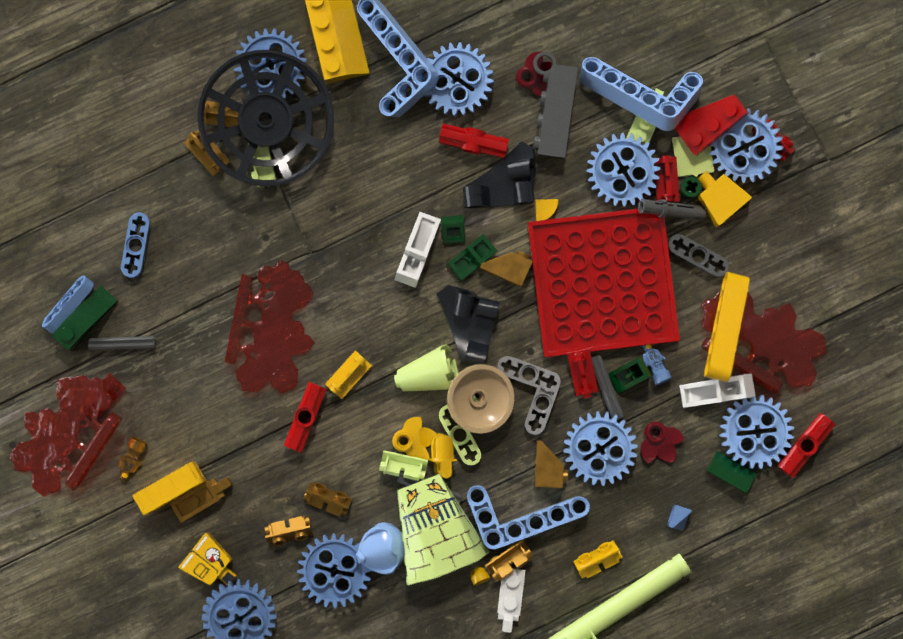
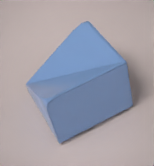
[667,505,692,531]

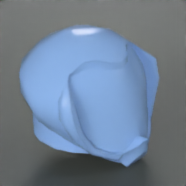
[356,523,405,575]

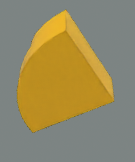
[535,199,558,221]

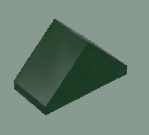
[608,356,652,394]

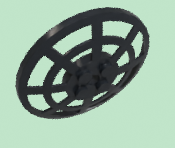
[197,50,334,186]

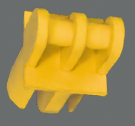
[428,433,457,478]

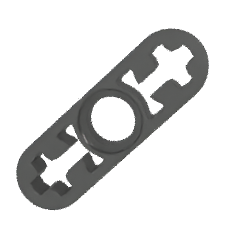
[668,234,729,277]

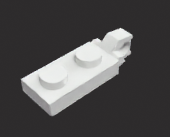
[497,568,525,632]

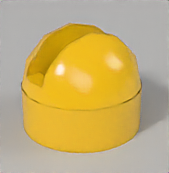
[470,567,490,586]

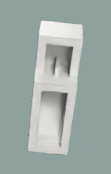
[395,212,441,288]
[679,373,755,408]

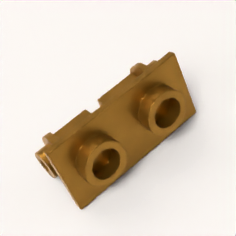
[204,101,238,127]
[184,130,230,176]
[303,482,353,517]
[265,516,314,546]
[485,539,534,582]

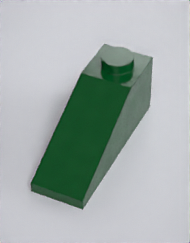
[52,285,118,351]

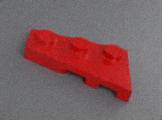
[675,95,749,156]

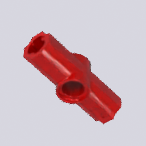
[438,123,509,158]
[283,382,327,453]
[777,413,835,478]

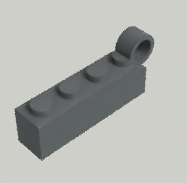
[533,52,578,159]

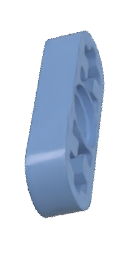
[121,212,151,278]
[42,275,94,333]

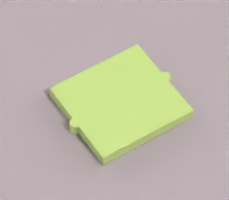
[672,137,714,177]

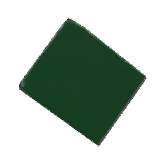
[441,215,466,244]

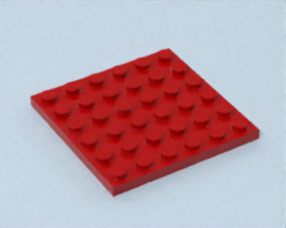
[527,209,680,357]

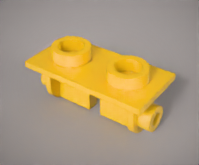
[325,351,372,399]
[573,541,623,579]

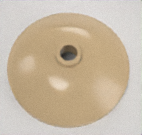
[447,364,514,433]

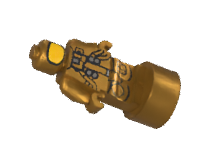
[119,436,147,481]

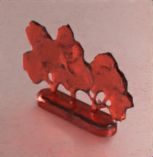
[224,260,315,393]
[701,292,826,394]
[10,375,122,496]

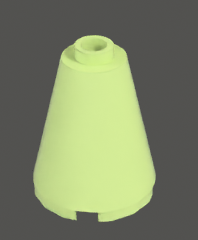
[394,344,459,391]

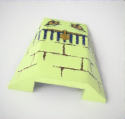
[397,474,490,585]

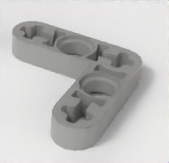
[497,356,561,435]

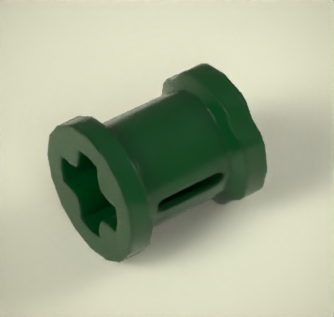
[679,177,702,199]

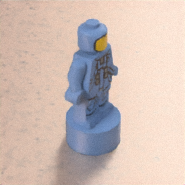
[642,344,672,385]

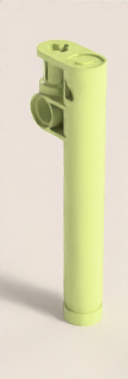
[548,554,692,639]

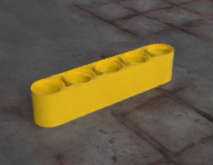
[704,272,750,382]

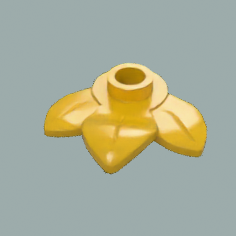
[392,417,437,460]

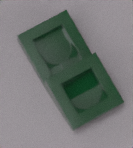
[446,234,498,282]

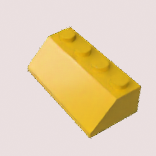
[305,0,370,84]

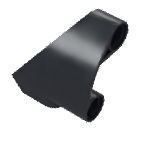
[463,141,536,208]
[437,285,500,367]

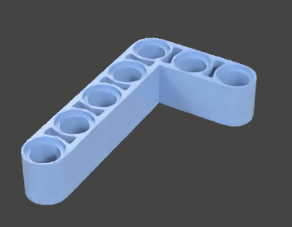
[357,0,439,117]
[580,57,703,131]
[467,485,590,549]

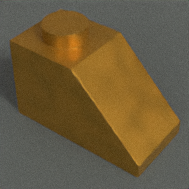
[480,251,533,288]
[534,441,568,488]

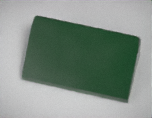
[706,451,756,494]

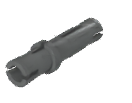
[638,199,706,220]

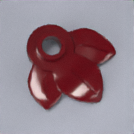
[516,51,552,96]
[641,421,684,463]

